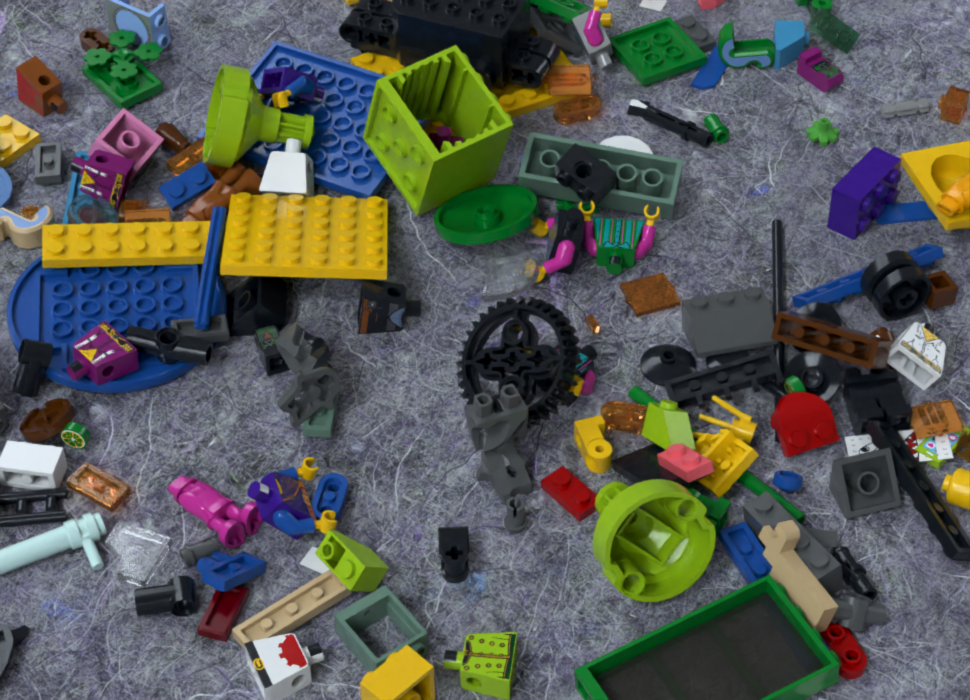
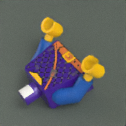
[259,66,325,108]
[248,457,338,540]

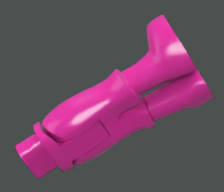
[168,475,263,549]

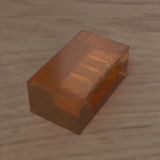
[586,315,599,334]

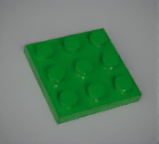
[609,17,707,86]

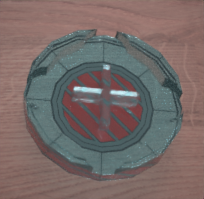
[67,194,119,224]

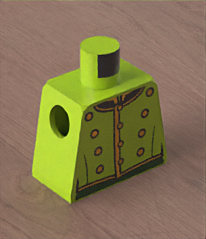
[443,632,517,700]

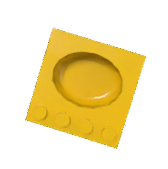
[900,140,970,231]

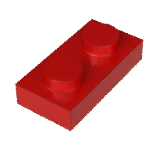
[541,466,597,522]

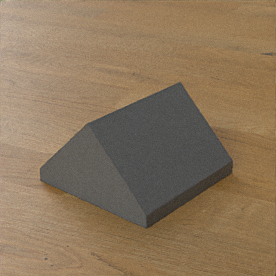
[829,447,902,519]

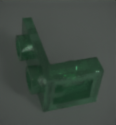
[806,7,860,54]

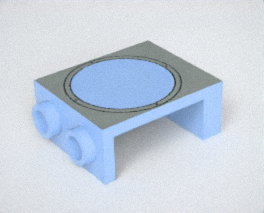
[105,0,170,50]

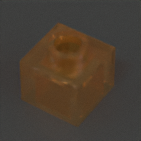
[938,86,970,125]

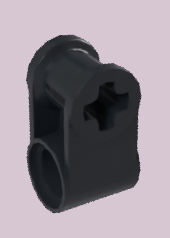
[438,526,469,583]

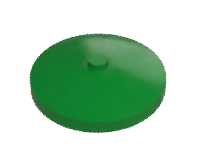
[433,184,539,245]

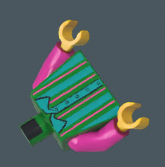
[578,201,661,275]

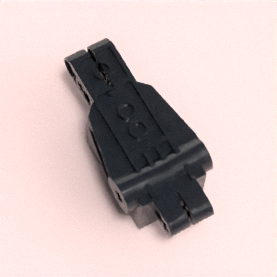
[339,0,560,91]

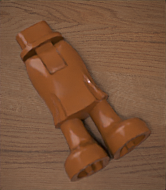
[179,162,263,222]

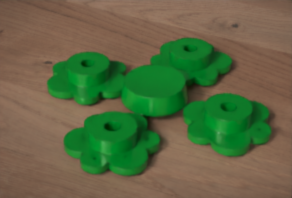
[83,29,163,80]

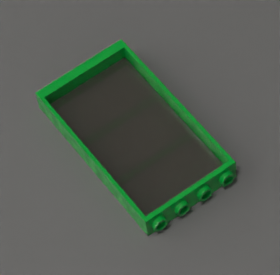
[574,574,841,700]

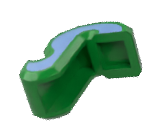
[718,22,775,69]

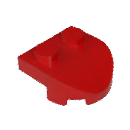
[771,392,840,457]

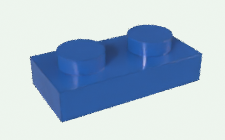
[158,161,216,211]

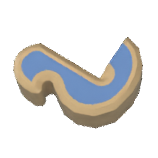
[0,205,56,249]

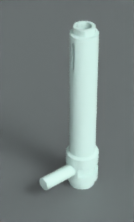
[0,512,107,575]

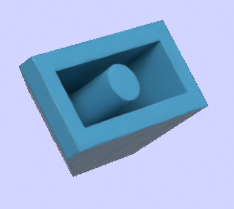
[773,20,809,70]

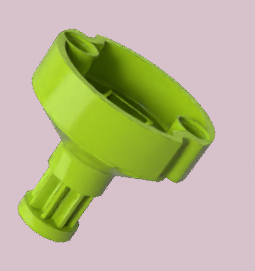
[203,64,315,168]
[593,479,716,602]

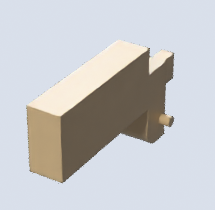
[758,520,839,633]

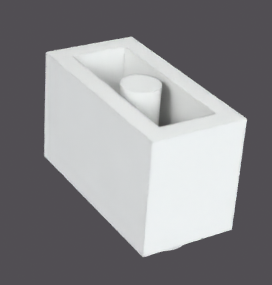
[0,440,68,490]

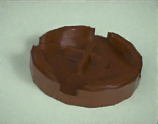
[20,398,75,442]

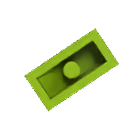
[641,399,696,451]

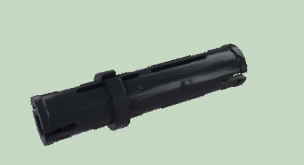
[643,105,714,148]

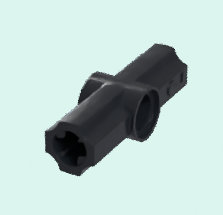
[125,326,213,366]

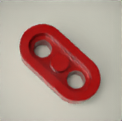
[820,623,867,679]

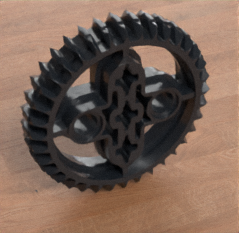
[456,296,583,429]

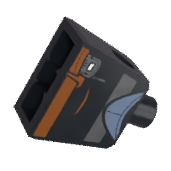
[357,279,421,334]

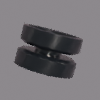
[860,250,932,321]

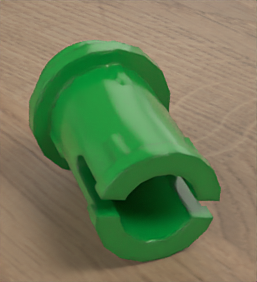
[703,113,729,144]

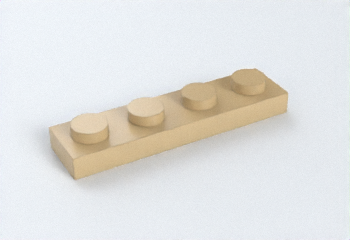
[232,570,352,650]

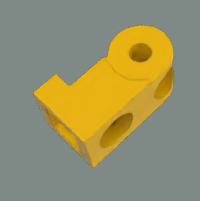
[573,415,612,474]

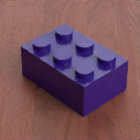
[827,146,902,240]

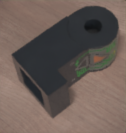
[253,325,290,376]

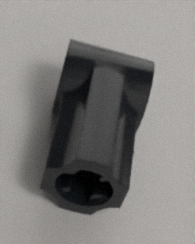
[12,338,53,397]
[134,576,197,617]

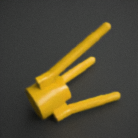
[692,395,757,445]

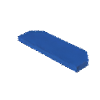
[691,45,728,90]
[875,201,938,225]

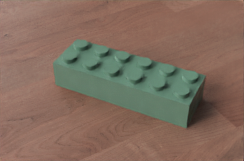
[519,132,683,220]

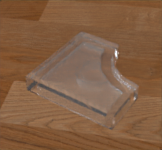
[105,520,173,588]

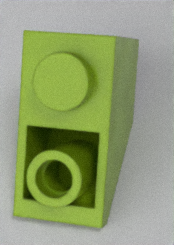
[315,529,389,592]

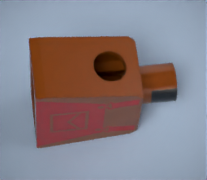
[16,56,68,117]

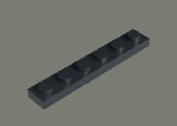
[865,420,970,561]

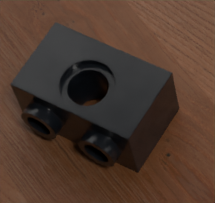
[555,143,616,207]

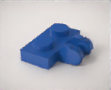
[196,551,266,592]

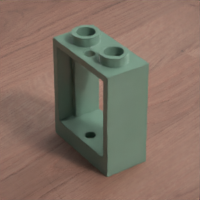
[334,585,429,672]

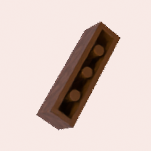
[771,311,892,369]

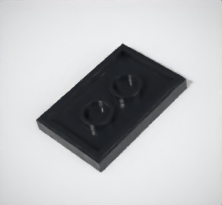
[612,443,707,486]

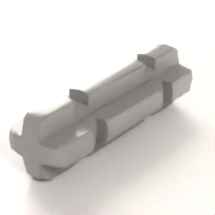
[881,97,930,119]

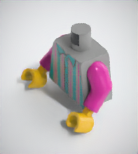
[572,0,614,71]

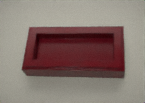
[197,586,249,642]

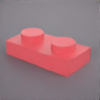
[657,444,714,483]

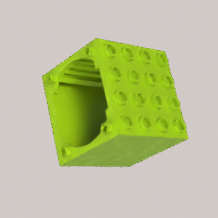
[362,45,514,216]

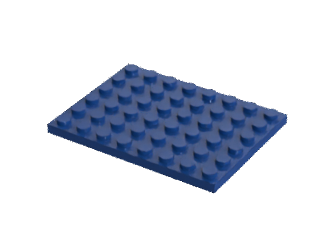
[196,41,431,199]

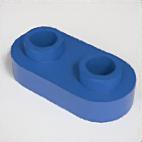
[311,473,348,521]

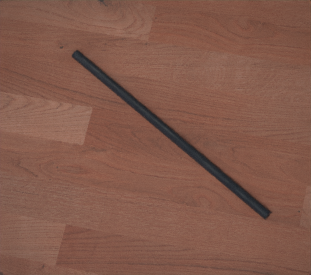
[772,219,786,443]

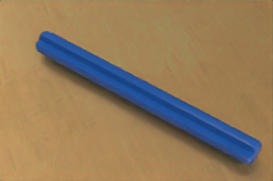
[194,206,227,331]

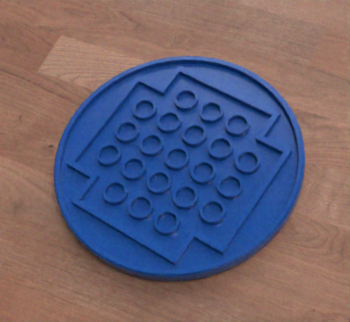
[6,256,227,393]

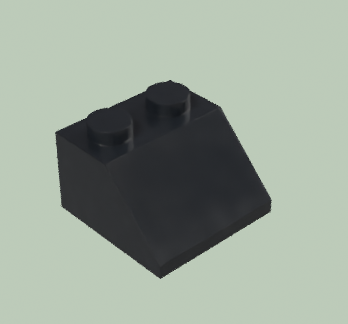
[226,276,287,337]

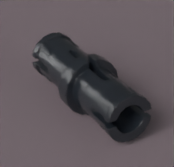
[832,546,878,600]

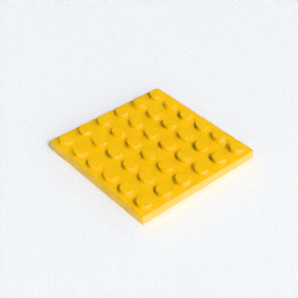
[220,192,388,280]

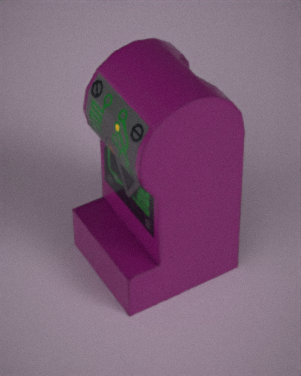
[797,46,844,92]

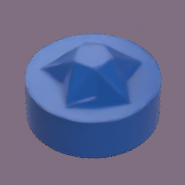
[772,470,803,492]

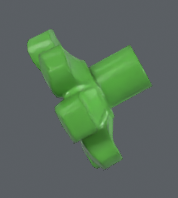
[806,118,839,146]

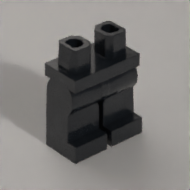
[842,367,913,436]

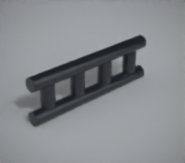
[0,487,68,528]

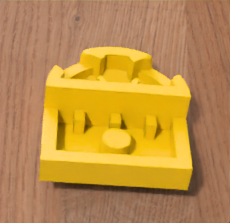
[695,429,759,498]

